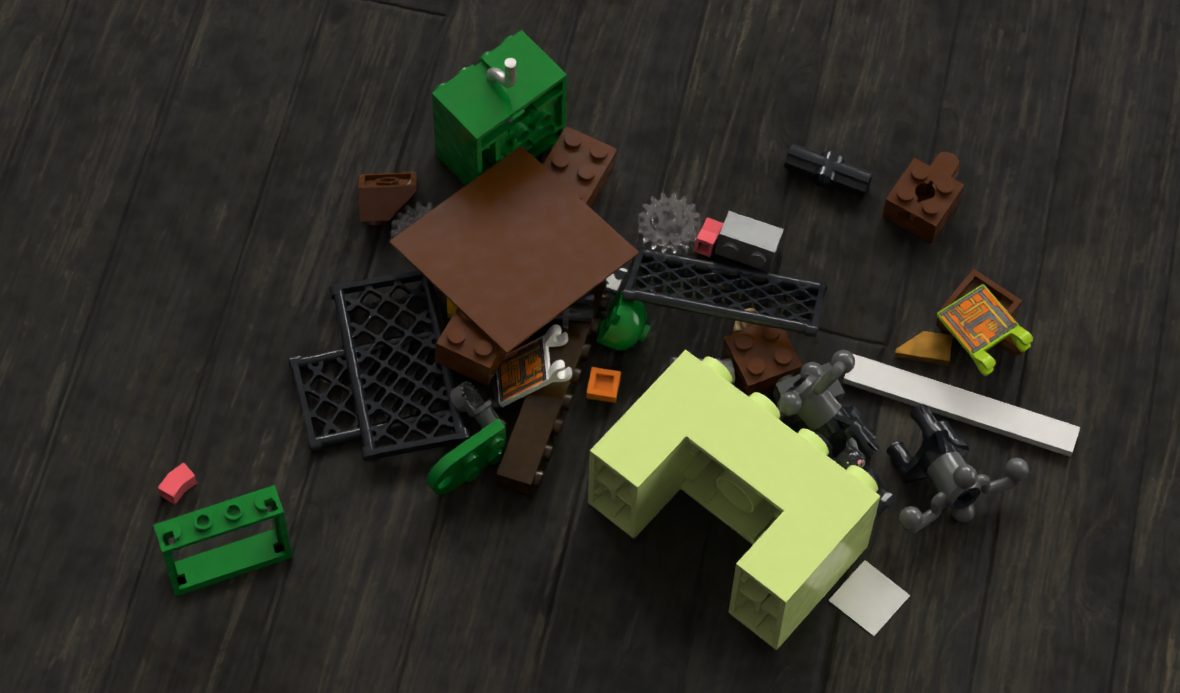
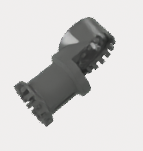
[450,381,507,429]

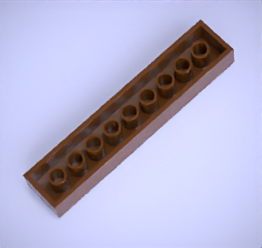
[435,126,617,386]

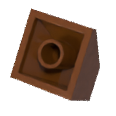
[358,172,417,225]

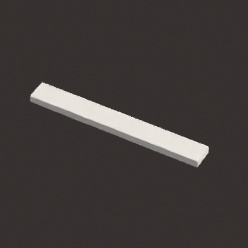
[843,354,1080,457]

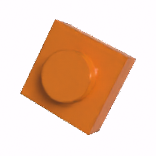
[586,367,621,403]

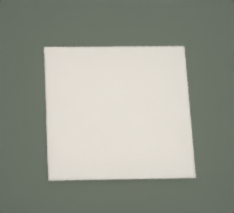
[829,560,910,636]

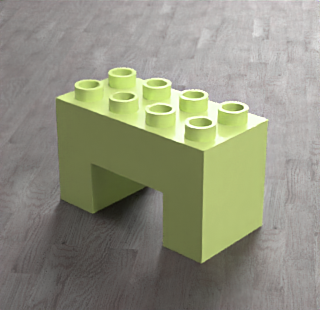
[588,349,880,650]

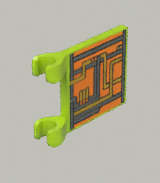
[936,284,1033,376]

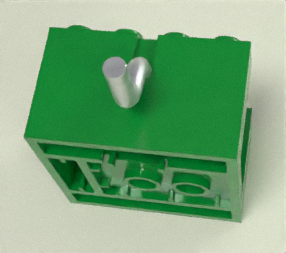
[432,30,567,186]

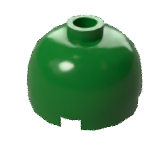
[596,290,650,351]

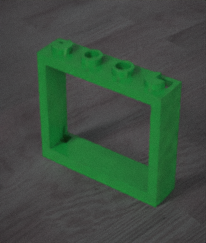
[153,485,293,596]

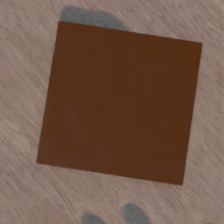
[389,146,639,354]

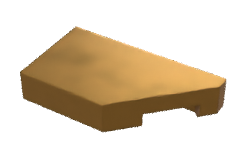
[895,331,953,366]

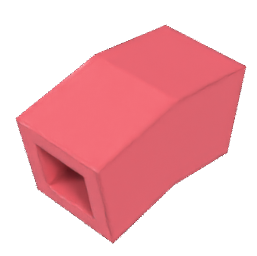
[693,217,724,257]
[158,462,197,505]

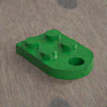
[426,419,506,495]

